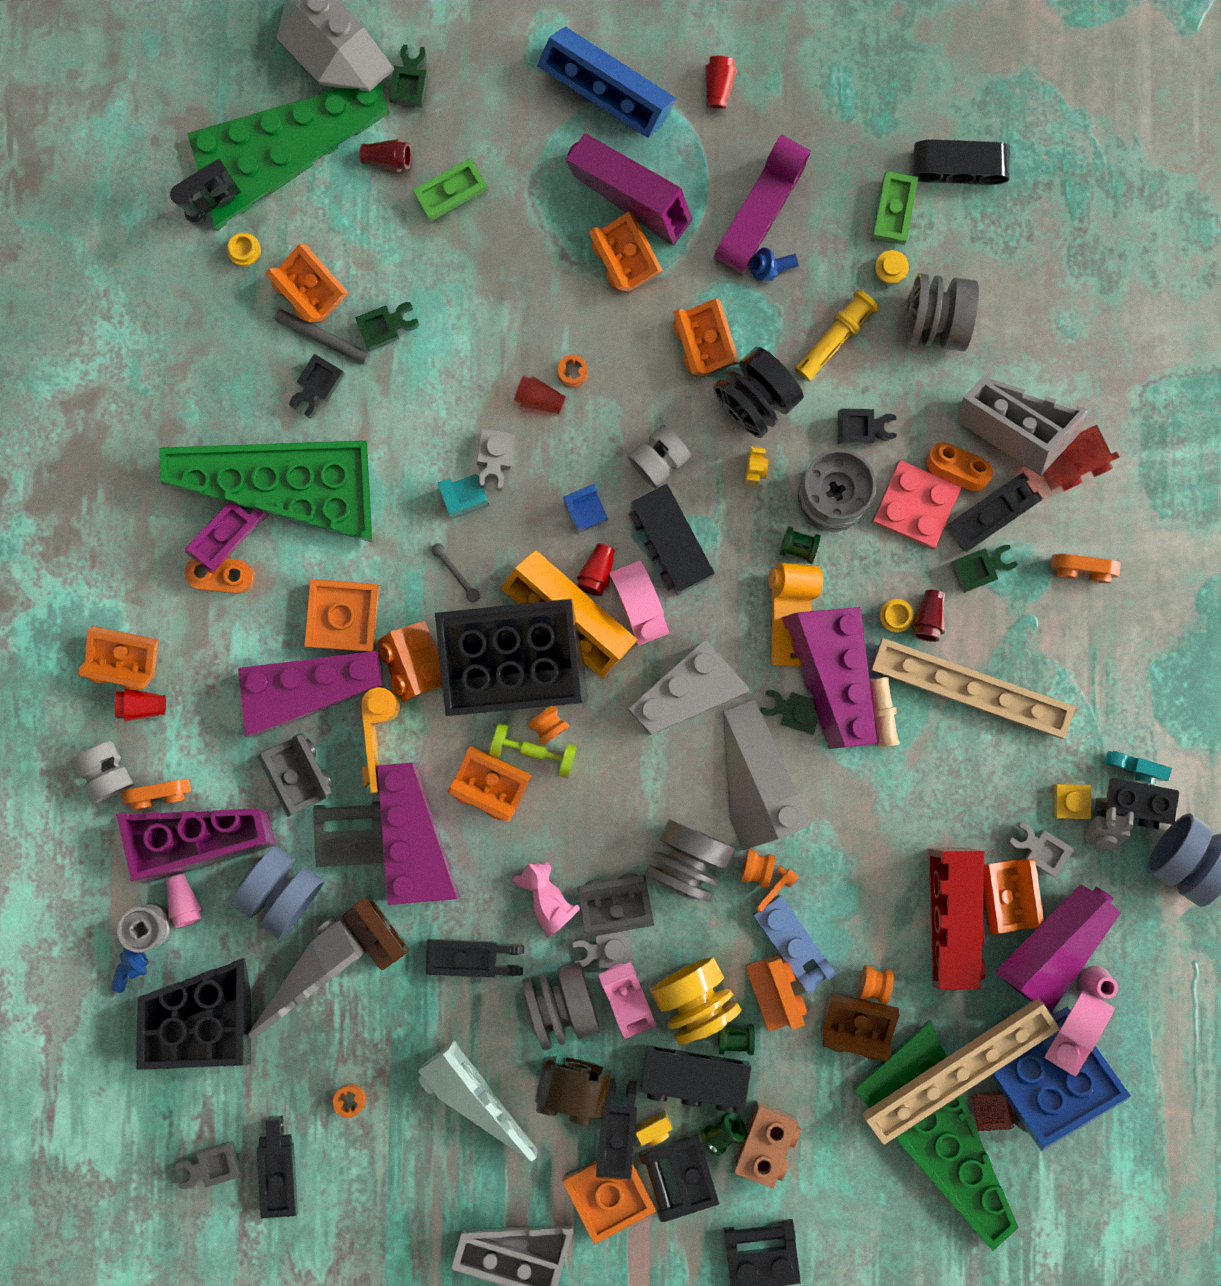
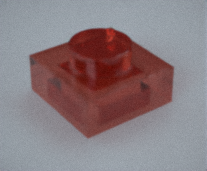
[972,1092,1015,1131]

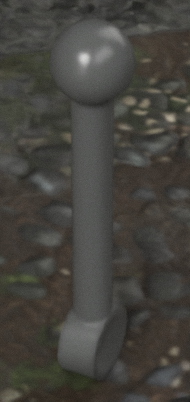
[432,543,480,602]

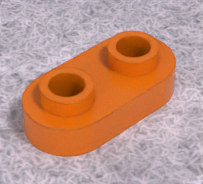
[925,442,993,492]
[1050,554,1120,583]
[184,558,255,594]
[120,779,191,811]

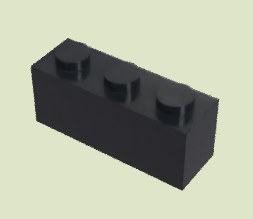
[628,484,715,596]
[640,1045,751,1113]

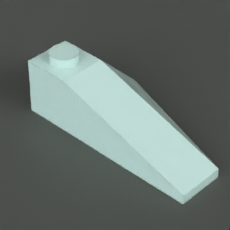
[418,1040,538,1161]

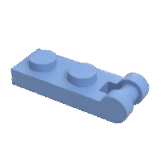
[752,895,837,994]

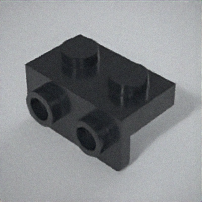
[1094,778,1179,829]

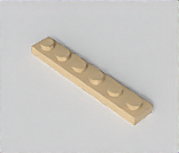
[870,638,1076,739]
[862,997,1060,1145]

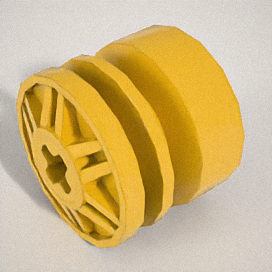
[650,956,742,1045]

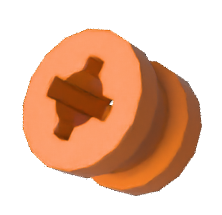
[527,706,570,746]
[740,848,776,888]
[858,965,894,1005]

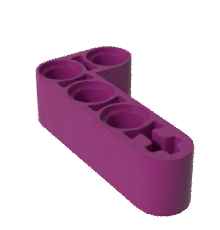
[714,134,811,274]

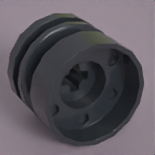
[713,346,804,439]

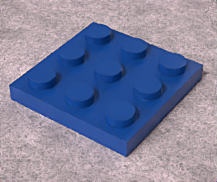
[990,1006,1131,1151]

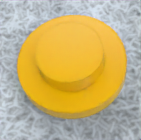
[227,233,261,267]
[875,250,909,284]
[879,599,914,633]

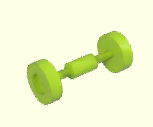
[489,722,578,779]

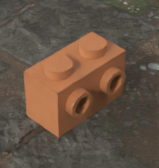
[732,1100,801,1189]

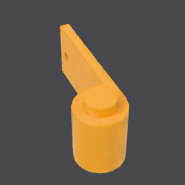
[768,563,823,667]
[361,687,400,793]

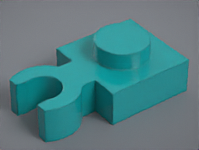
[1104,751,1172,786]

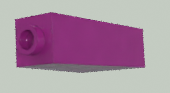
[565,133,693,246]
[995,884,1121,1014]

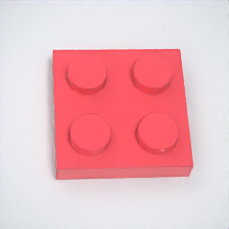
[872,460,961,549]

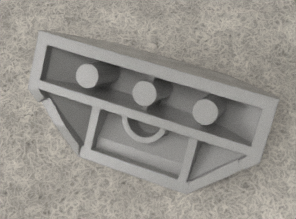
[276,0,394,92]

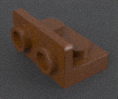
[342,895,410,970]

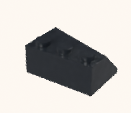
[136,958,251,1070]

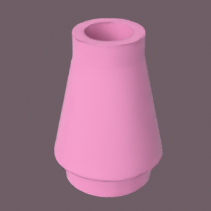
[165,874,203,928]
[1079,966,1118,1000]

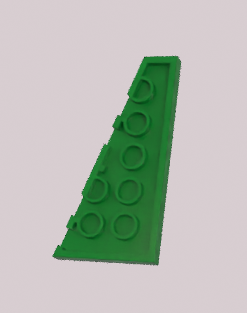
[187,83,390,231]
[159,440,372,542]
[852,1020,1019,1251]

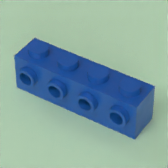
[537,26,676,138]

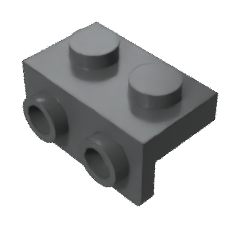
[257,733,332,817]
[578,874,654,938]

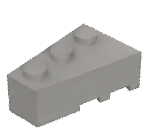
[957,377,1088,476]
[628,640,751,735]
[451,1225,574,1286]

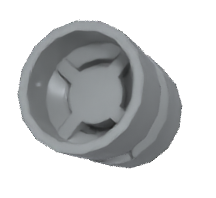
[627,425,692,489]
[71,741,134,805]
[117,903,174,953]

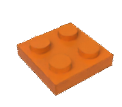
[304,579,380,652]
[562,1160,656,1245]

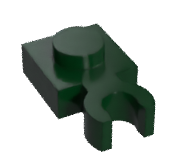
[388,44,428,108]
[355,302,419,351]
[952,545,1018,593]
[760,690,819,735]

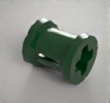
[779,526,821,564]
[718,1023,755,1055]
[701,1112,747,1156]

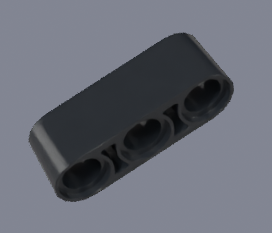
[913,139,1010,185]

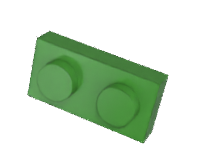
[413,158,488,222]
[872,171,919,245]

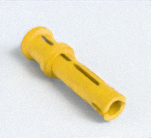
[794,289,879,382]

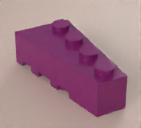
[781,607,877,749]
[238,651,384,738]
[377,763,460,905]
[116,809,276,884]

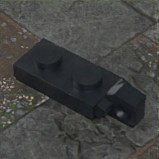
[256,1116,298,1219]

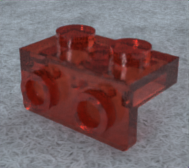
[1043,425,1120,492]

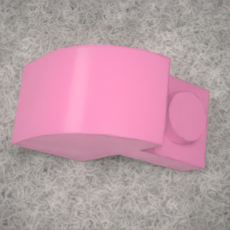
[609,560,670,646]
[598,962,657,1039]
[1044,989,1115,1077]

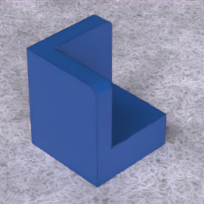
[563,484,608,534]

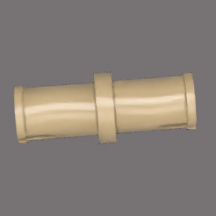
[869,677,900,747]

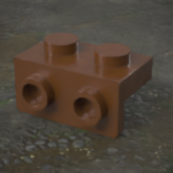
[821,993,900,1061]

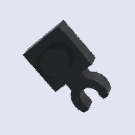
[289,354,345,419]
[838,409,897,445]

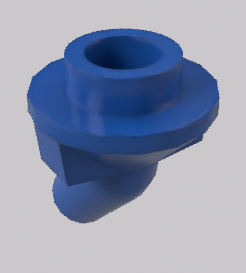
[750,247,799,281]
[111,947,149,993]

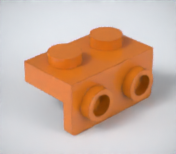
[589,211,663,292]
[265,244,349,323]
[673,298,740,377]
[378,621,442,702]
[78,626,159,690]
[447,746,532,822]
[984,859,1044,934]
[745,954,807,1031]

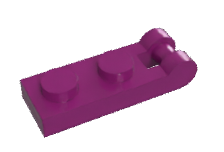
[185,503,270,574]

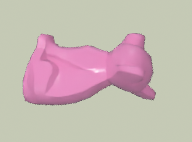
[512,862,580,938]

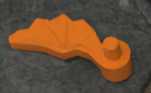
[756,865,799,913]

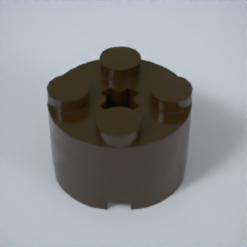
[535,1056,612,1125]

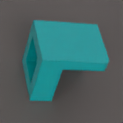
[438,474,490,519]

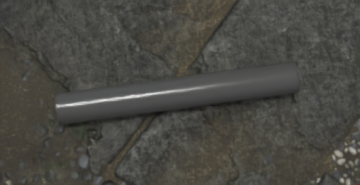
[275,308,370,365]

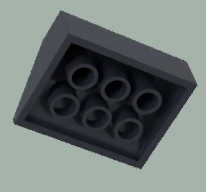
[435,598,588,716]

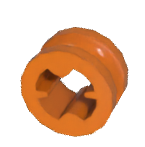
[557,355,588,388]
[333,1084,366,1118]

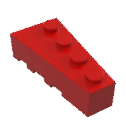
[929,848,986,990]

